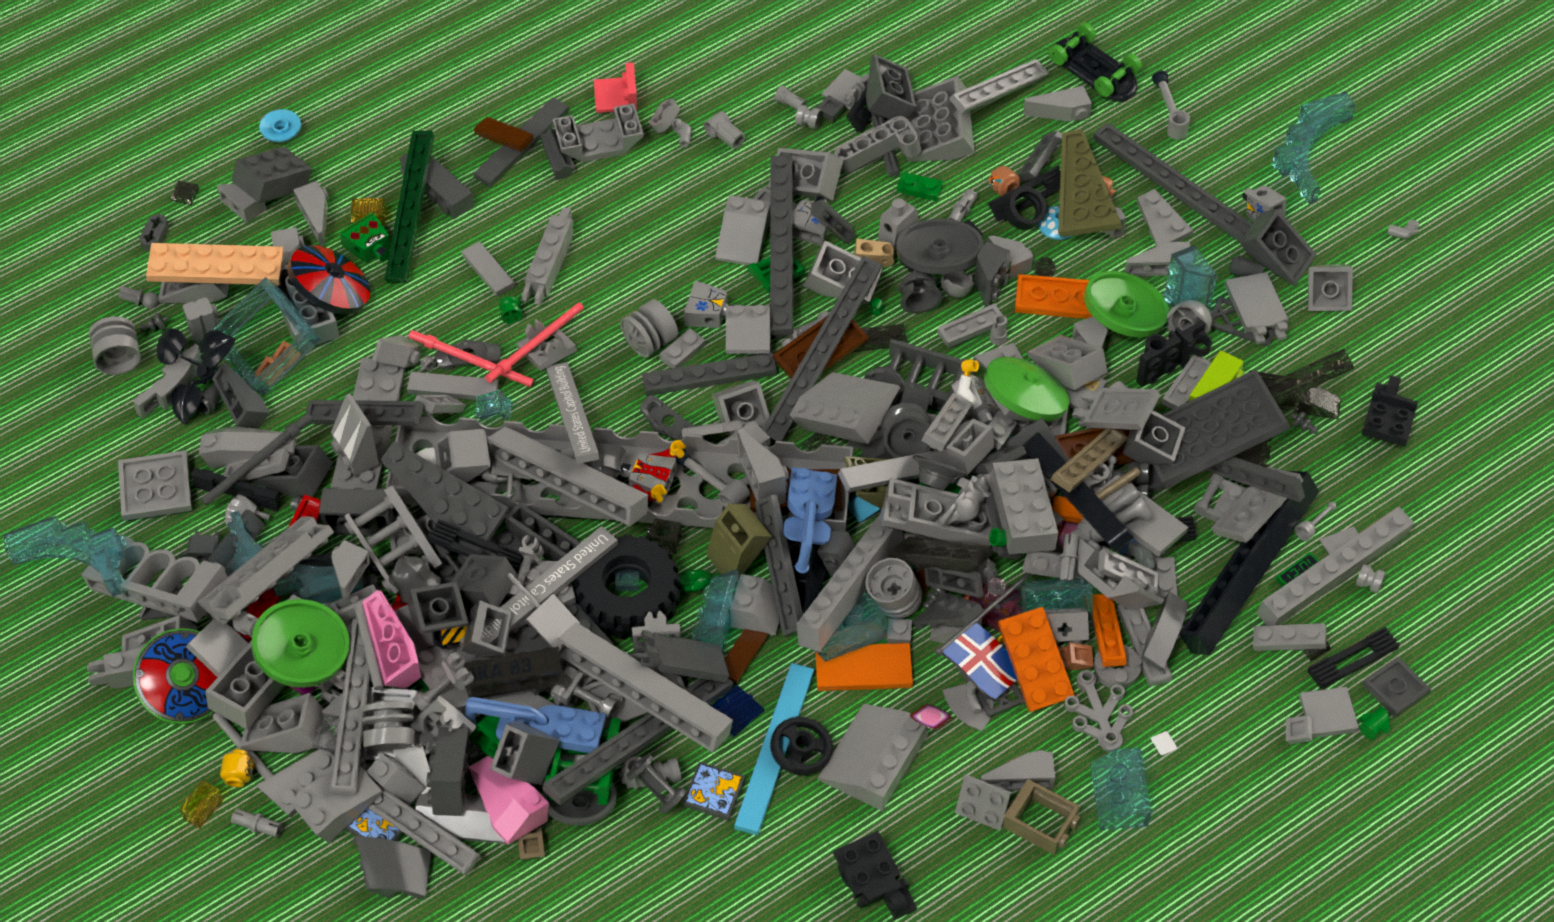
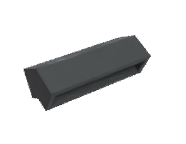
[540,128,575,180]
[811,199,856,244]

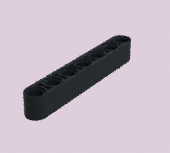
[1021,432,1134,553]

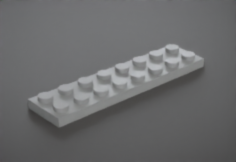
[331,358,406,490]

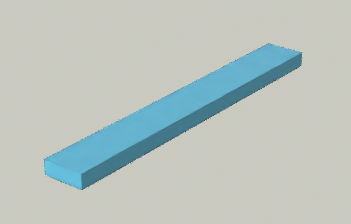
[735,663,814,836]

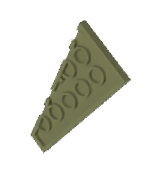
[1058,129,1123,237]

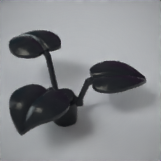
[156,328,236,425]

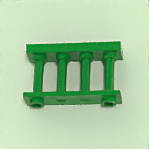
[545,718,621,805]

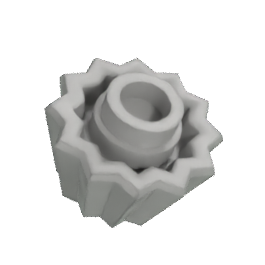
[618,756,645,790]

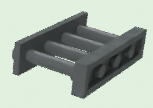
[889,339,974,412]

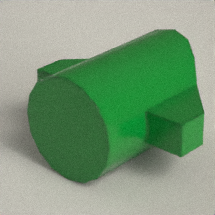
[1359,707,1391,739]

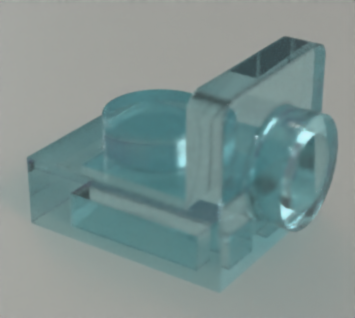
[475,390,512,419]

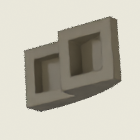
[518,826,545,860]

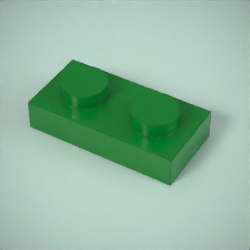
[896,172,943,201]

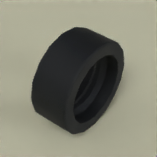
[1004,186,1047,230]

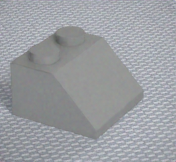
[726,305,770,354]
[711,380,770,436]
[730,574,780,636]

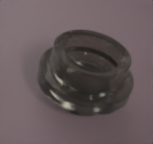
[1034,257,1056,277]

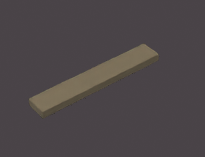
[1050,429,1128,493]

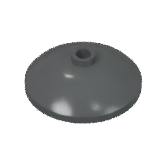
[543,778,617,826]

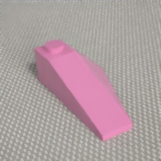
[362,590,421,689]
[469,756,549,845]

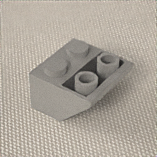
[930,419,994,475]
[434,429,491,483]

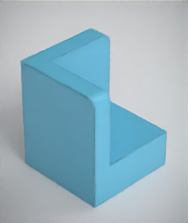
[848,494,880,522]

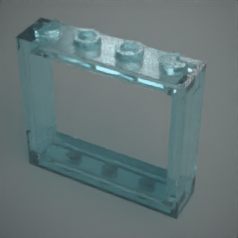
[209,277,321,395]

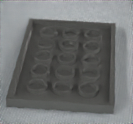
[1152,369,1291,489]

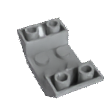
[553,103,644,162]
[1077,538,1164,610]

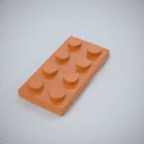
[997,607,1075,712]

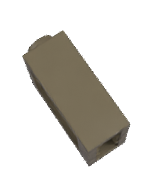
[1003,779,1081,855]

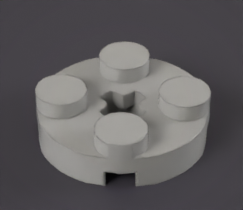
[1094,645,1142,688]

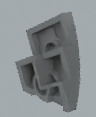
[353,836,431,899]

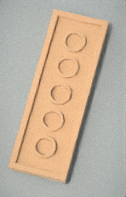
[146,243,284,285]

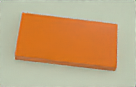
[1015,274,1092,319]
[815,643,913,691]

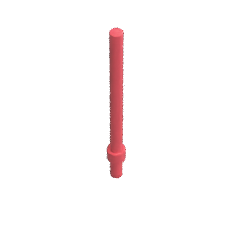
[485,302,584,383]
[409,330,534,387]

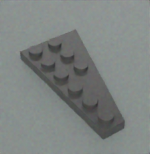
[381,441,510,559]

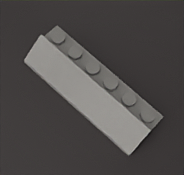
[881,478,998,553]
[198,517,334,626]

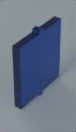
[711,685,764,737]

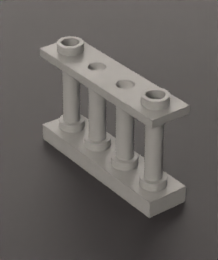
[344,486,444,595]

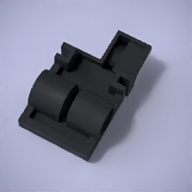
[1136,320,1212,387]
[1361,375,1418,447]
[833,831,917,920]

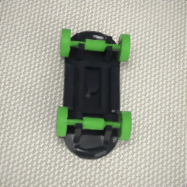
[1048,22,1142,101]

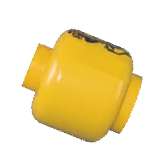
[220,749,254,787]

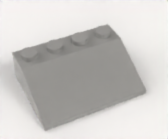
[907,76,975,162]
[789,372,900,444]
[818,704,928,811]

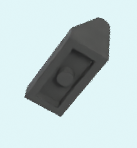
[462,600,513,657]

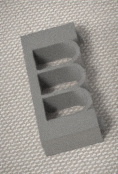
[82,535,228,623]

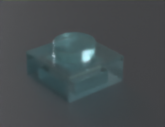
[615,570,640,591]

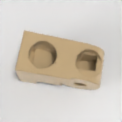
[854,238,894,267]

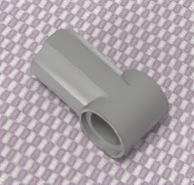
[703,111,745,149]

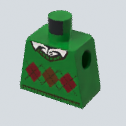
[339,212,390,262]

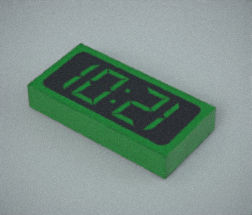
[1275,552,1319,587]

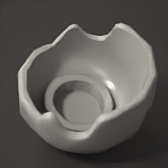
[941,271,975,298]

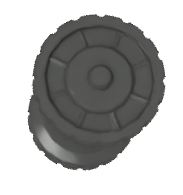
[626,754,686,814]

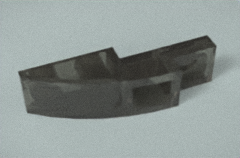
[1262,376,1341,419]

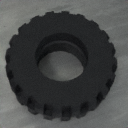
[574,535,680,639]

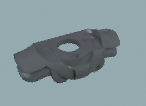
[436,340,500,369]
[640,395,693,440]

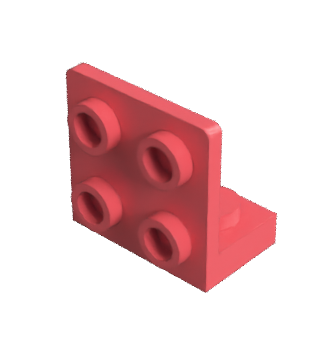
[594,63,637,113]

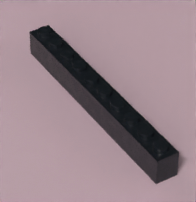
[1179,471,1319,655]

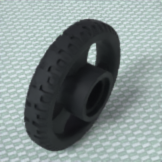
[770,716,833,776]

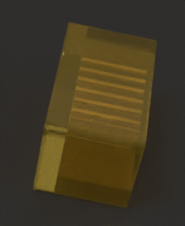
[350,198,387,225]
[179,780,223,828]

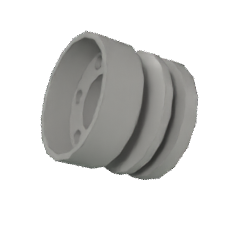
[620,299,678,358]
[88,316,141,375]
[865,558,923,619]
[362,700,415,750]

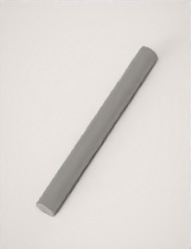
[354,604,384,690]
[213,713,273,780]

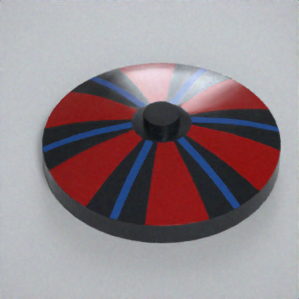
[287,245,370,314]

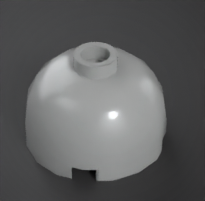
[1167,300,1212,334]

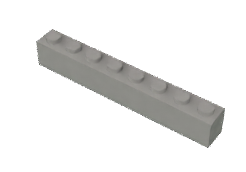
[487,426,648,526]
[1256,507,1414,626]
[797,512,903,652]
[556,622,733,753]

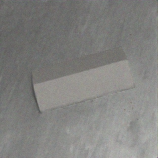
[415,793,511,845]

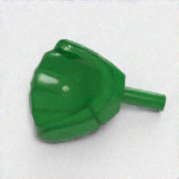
[680,570,725,592]

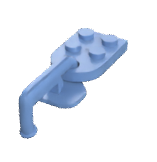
[783,467,837,573]
[465,697,606,753]

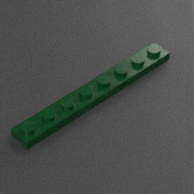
[384,131,435,283]

